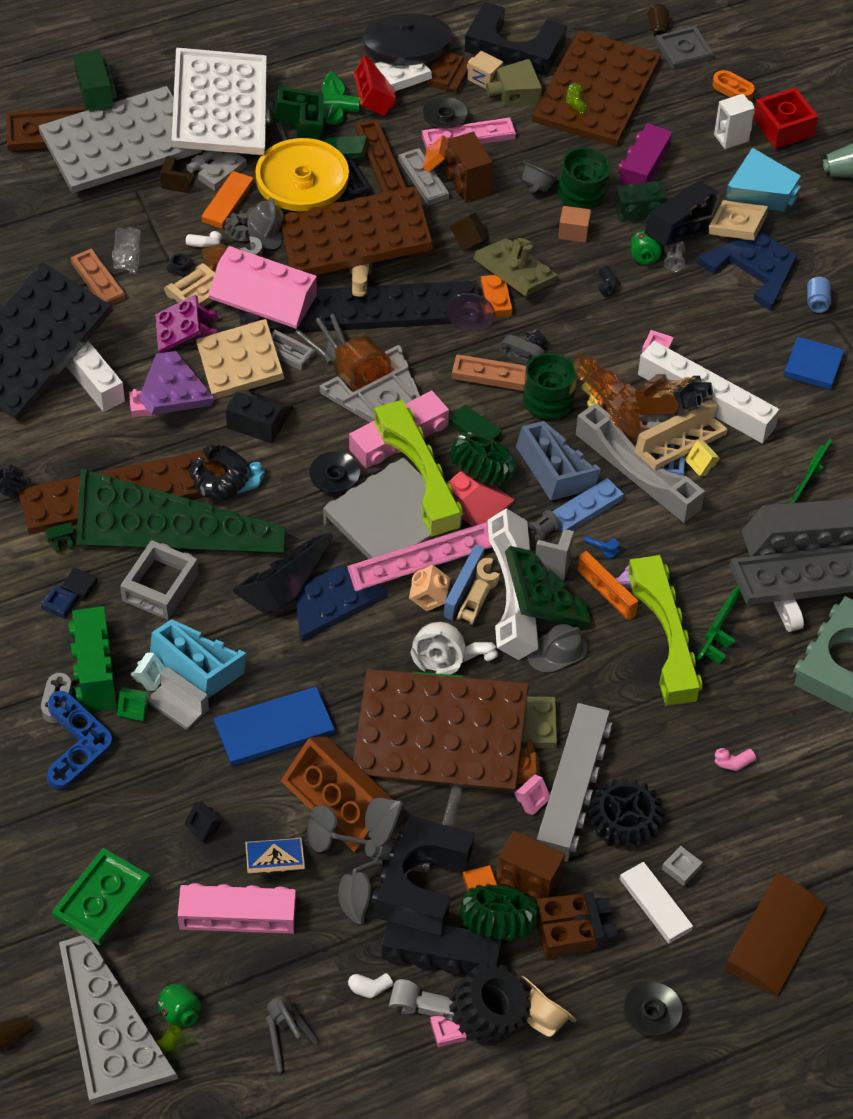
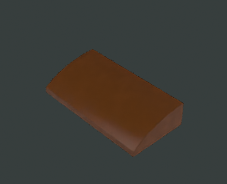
[725,872,826,997]

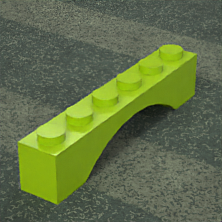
[374,399,463,537]
[627,555,702,706]

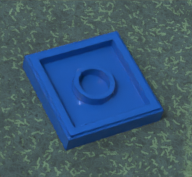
[784,336,844,390]

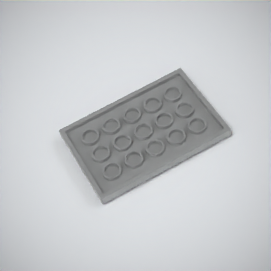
[39,86,202,193]

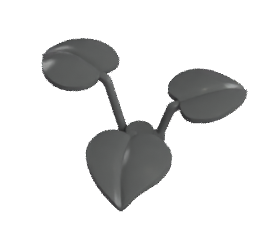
[308,798,403,924]

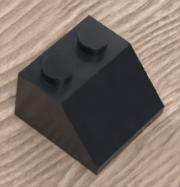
[226,390,293,444]

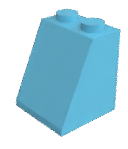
[725,148,801,212]

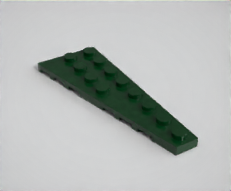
[76,469,286,554]

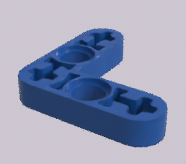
[47,691,112,790]

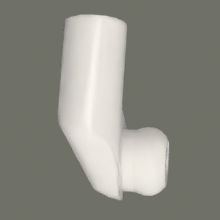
[186,231,222,248]
[462,642,498,663]
[348,973,393,998]

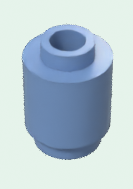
[807,277,831,313]

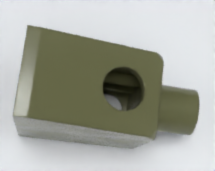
[486,59,542,106]

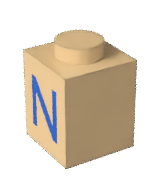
[467,51,503,89]

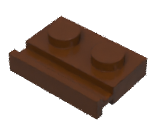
[426,52,470,94]

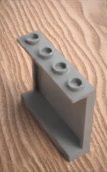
[323,458,462,559]

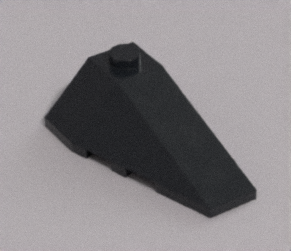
[233,532,334,613]

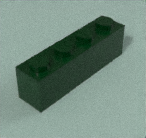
[73,51,116,111]

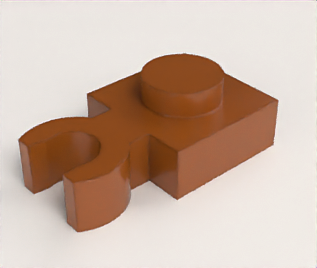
[517,739,540,785]

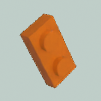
[480,275,512,318]

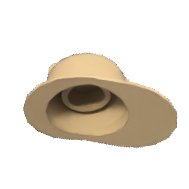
[521,976,576,1037]

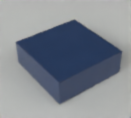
[41,585,78,619]

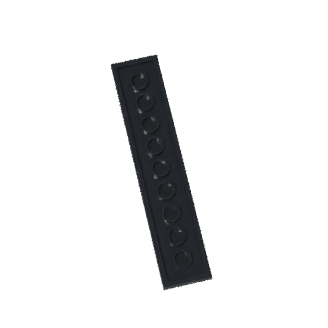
[239,280,482,334]

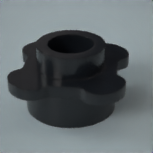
[167,253,194,277]

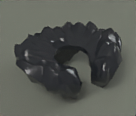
[188,444,250,500]

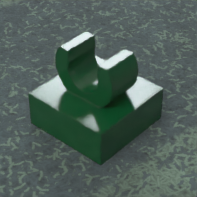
[44,522,74,552]

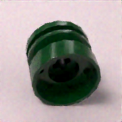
[557,147,611,209]
[523,353,578,420]

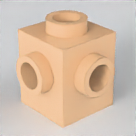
[409,565,451,611]

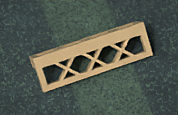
[635,399,728,470]

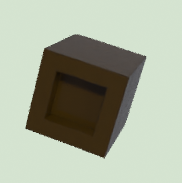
[160,156,194,193]
[450,212,488,251]

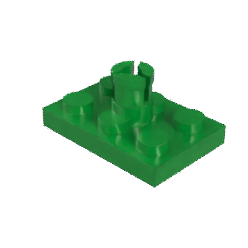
[52,848,151,946]

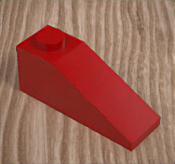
[354,55,396,116]

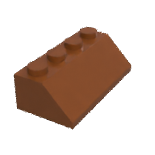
[281,737,393,852]

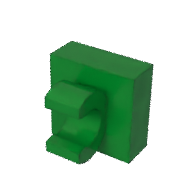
[117,687,149,721]

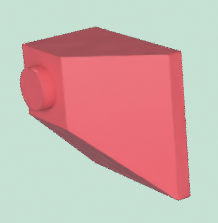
[448,471,514,526]

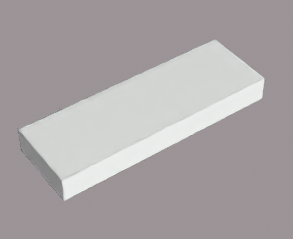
[620,862,693,944]

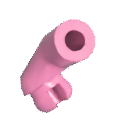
[715,748,756,771]

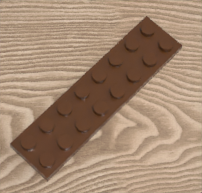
[19,450,225,535]

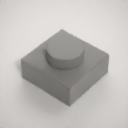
[662,846,703,886]

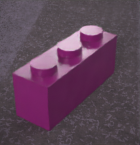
[618,123,673,192]

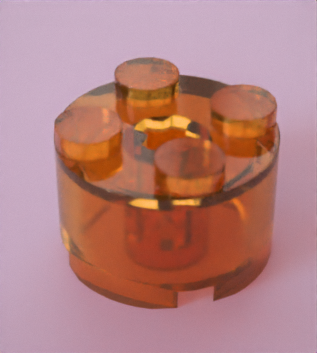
[334,334,391,391]

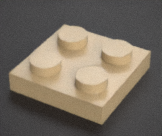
[709,200,768,240]

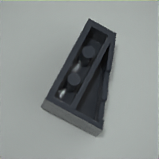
[644,180,721,246]

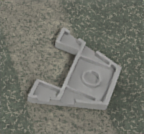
[319,345,420,423]

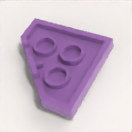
[139,351,215,415]

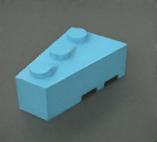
[150,619,246,698]

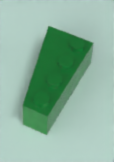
[68,606,117,713]

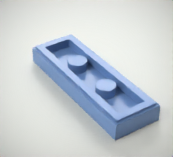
[444,544,484,621]

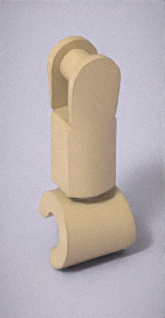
[349,263,372,297]
[457,558,500,626]

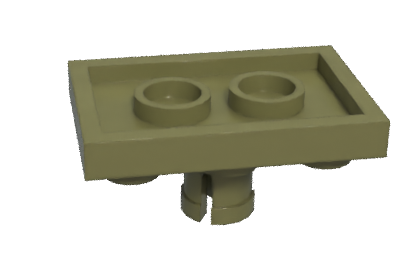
[474,238,558,296]
[522,697,557,749]

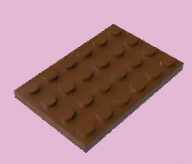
[532,30,661,147]
[281,186,433,275]
[353,669,529,792]

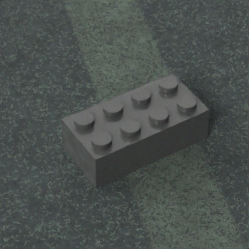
[742,499,853,557]

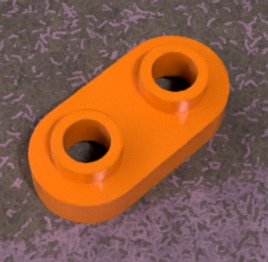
[712,70,754,101]

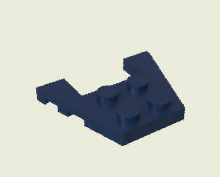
[697,231,797,310]

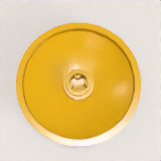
[256,138,349,211]

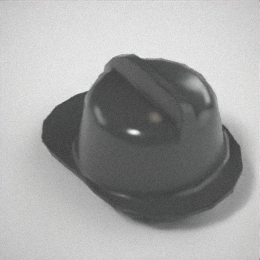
[522,159,559,193]
[247,198,284,250]
[527,624,588,673]

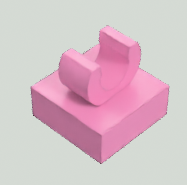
[129,389,156,417]
[514,775,550,815]

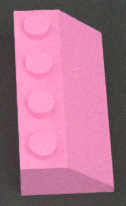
[209,246,317,329]

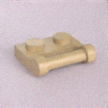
[164,263,215,307]

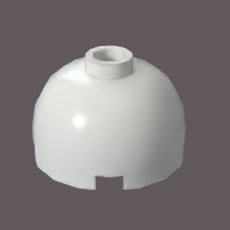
[411,622,466,674]

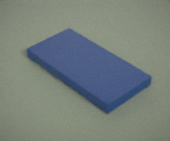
[214,687,335,767]

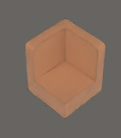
[558,206,591,243]

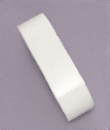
[774,599,804,632]

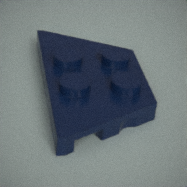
[296,566,388,641]

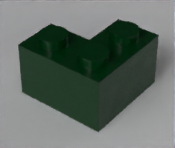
[273,86,324,140]

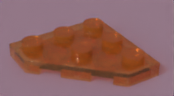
[574,353,641,438]

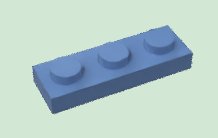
[552,478,624,534]

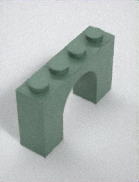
[793,596,853,714]

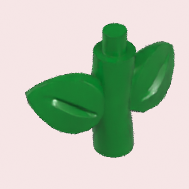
[321,71,360,125]

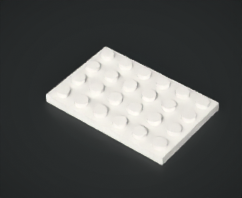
[171,48,266,155]

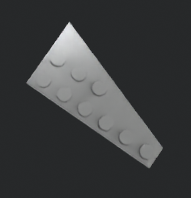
[59,935,179,1104]

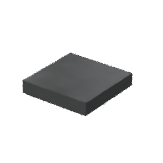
[655,26,714,70]

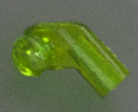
[566,83,588,113]
[152,1025,182,1053]

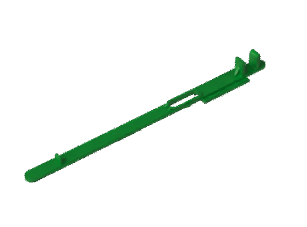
[696,438,832,664]

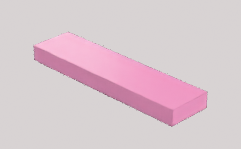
[422,118,516,150]

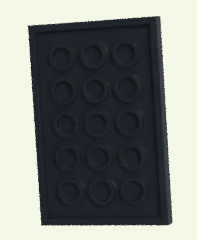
[0,262,114,421]

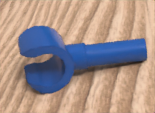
[584,536,620,558]

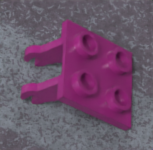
[155,295,219,353]

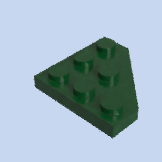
[505,546,591,629]

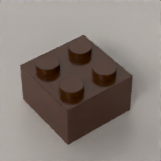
[445,131,493,203]
[496,831,565,903]

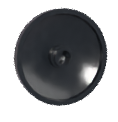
[363,13,452,65]

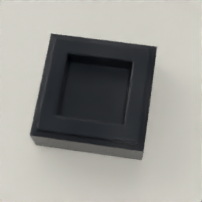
[61,567,97,601]

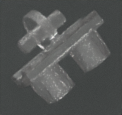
[112,227,141,274]

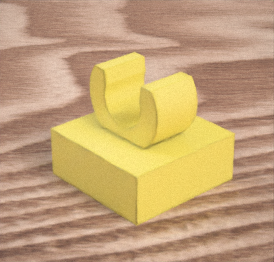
[685,440,719,476]

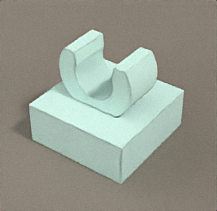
[131,653,165,691]

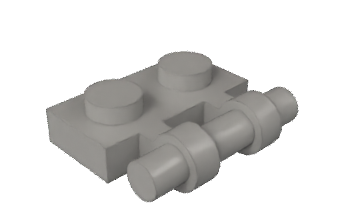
[186,150,247,191]

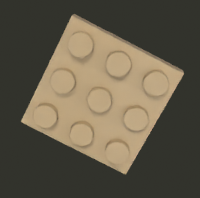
[196,319,284,400]

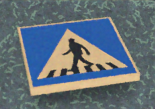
[245,838,305,873]

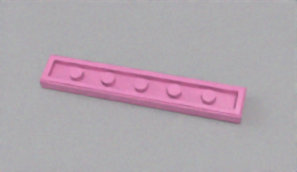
[347,522,492,591]

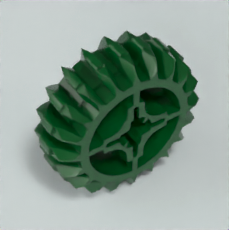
[450,432,517,486]
[460,883,538,941]

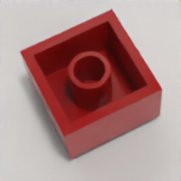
[753,87,819,149]

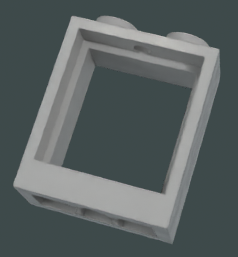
[120,540,199,620]

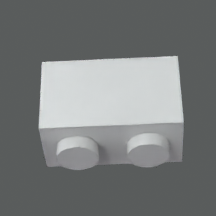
[714,94,755,149]

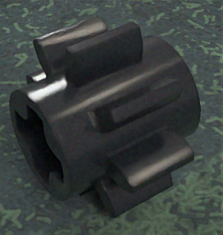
[0,464,27,498]

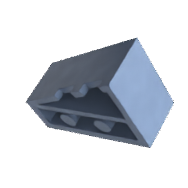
[516,421,601,501]

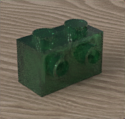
[614,181,667,223]

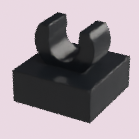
[184,801,223,842]

